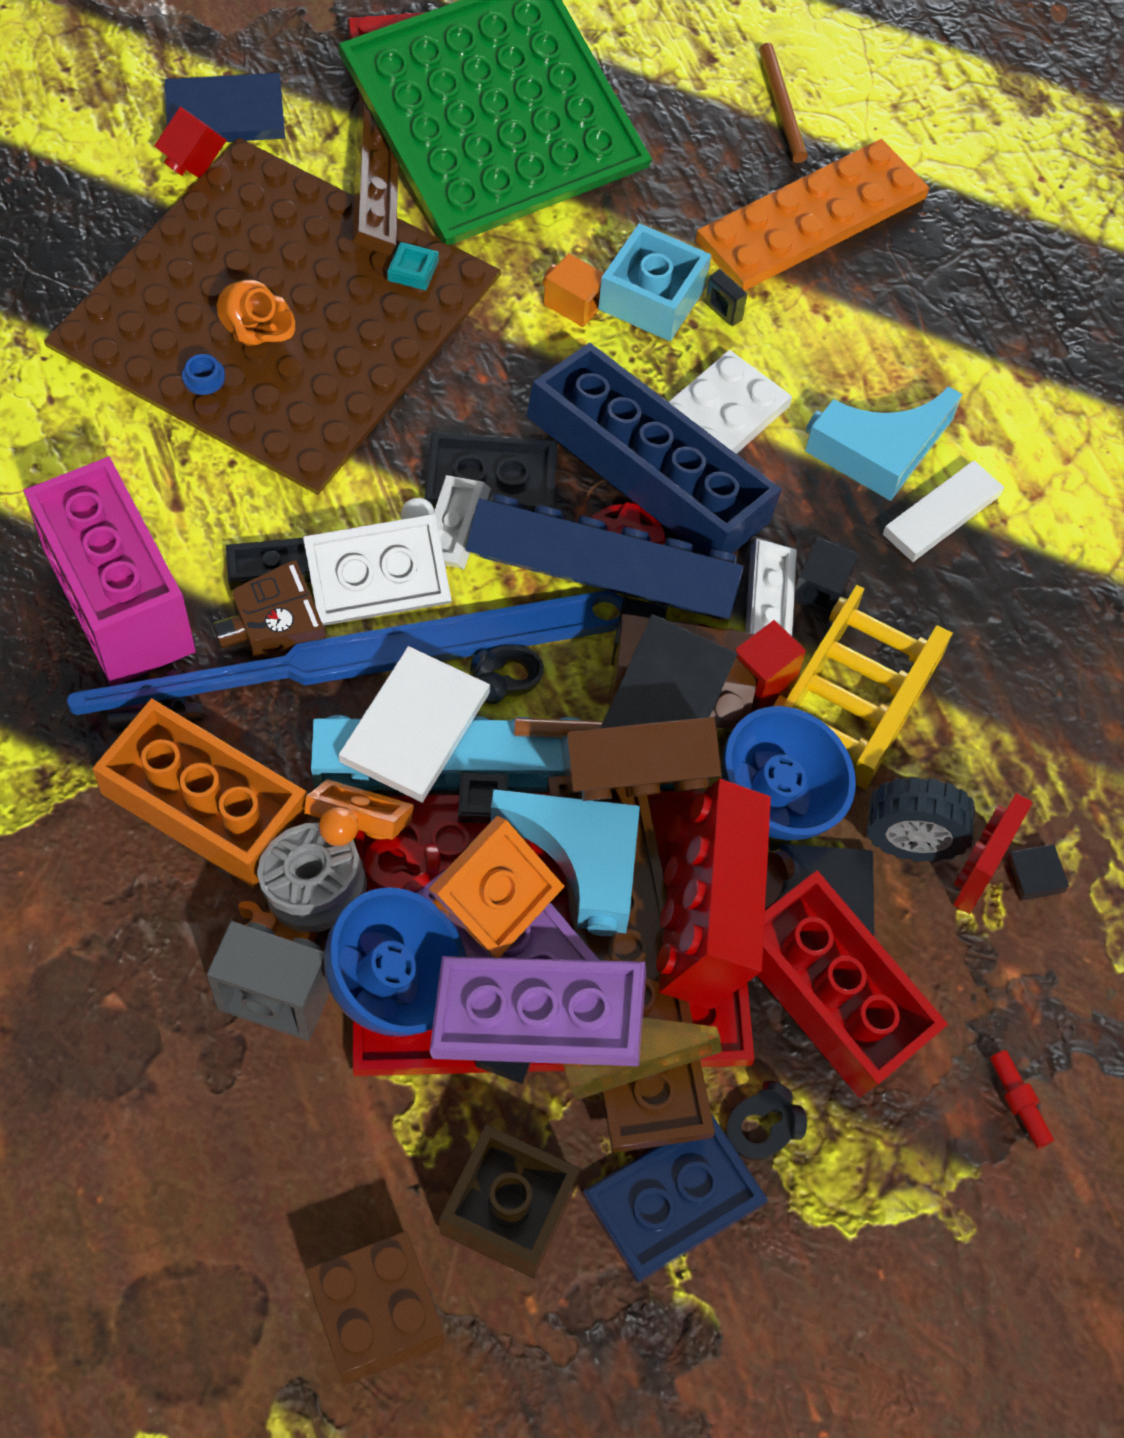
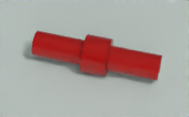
[989,1050,1055,1149]

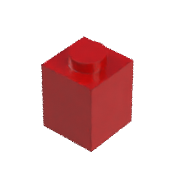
[154,106,227,179]

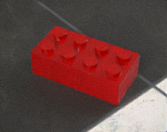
[656,778,771,1009]
[757,870,948,1098]

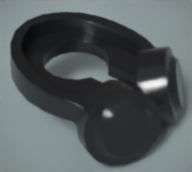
[469,645,544,704]
[726,1081,807,1160]

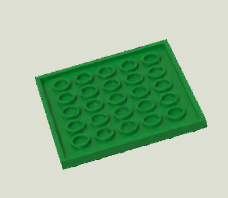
[339,0,652,245]

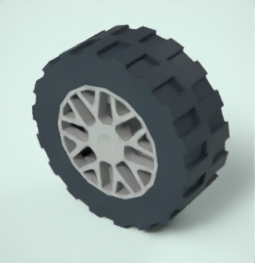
[867,777,975,862]

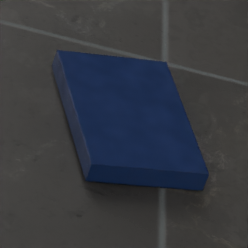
[165,73,285,142]
[582,1114,768,1284]

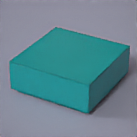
[387,242,439,291]

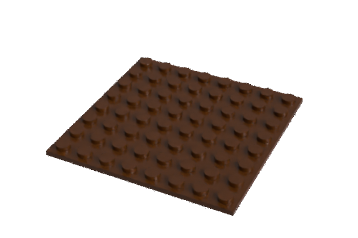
[44,138,501,495]

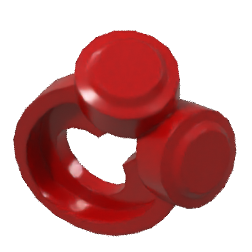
[364,836,440,893]

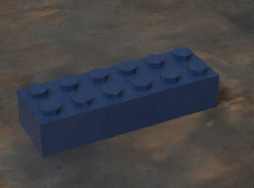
[526,342,782,556]
[465,494,743,622]

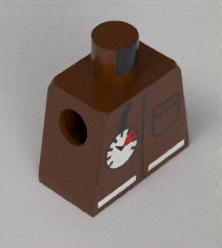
[213,560,326,661]

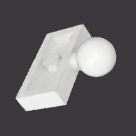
[401,475,491,569]

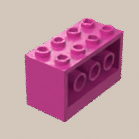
[23,456,196,686]

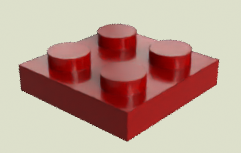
[953,793,1033,915]

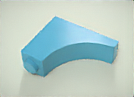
[805,386,962,501]
[491,790,640,936]

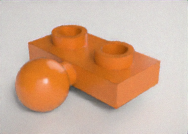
[304,779,414,846]

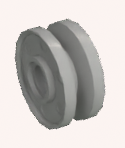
[257,823,367,932]

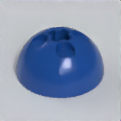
[721,706,856,840]
[324,888,467,1037]

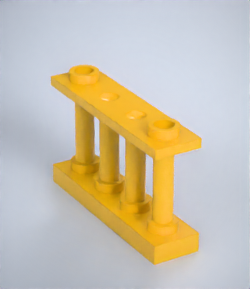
[774,585,953,790]

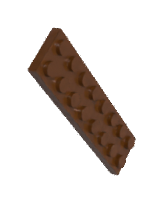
[547,776,715,1153]

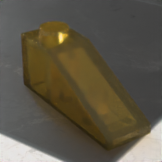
[563,1018,722,1100]

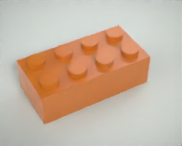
[92,698,310,888]

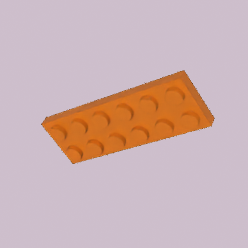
[695,138,929,291]

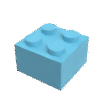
[598,223,711,342]

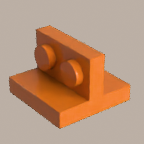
[428,816,565,958]

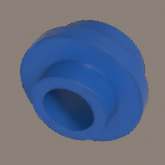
[182,354,225,395]

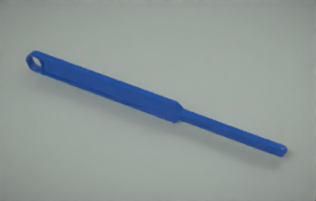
[67,591,623,715]

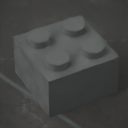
[207,921,330,1042]

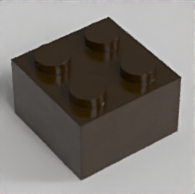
[439,1124,581,1279]

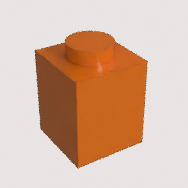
[543,253,604,327]

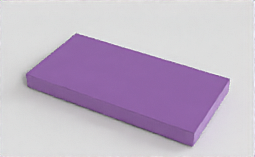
[430,956,646,1066]

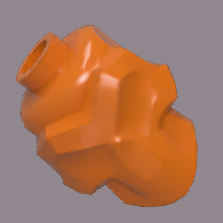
[217,280,295,346]

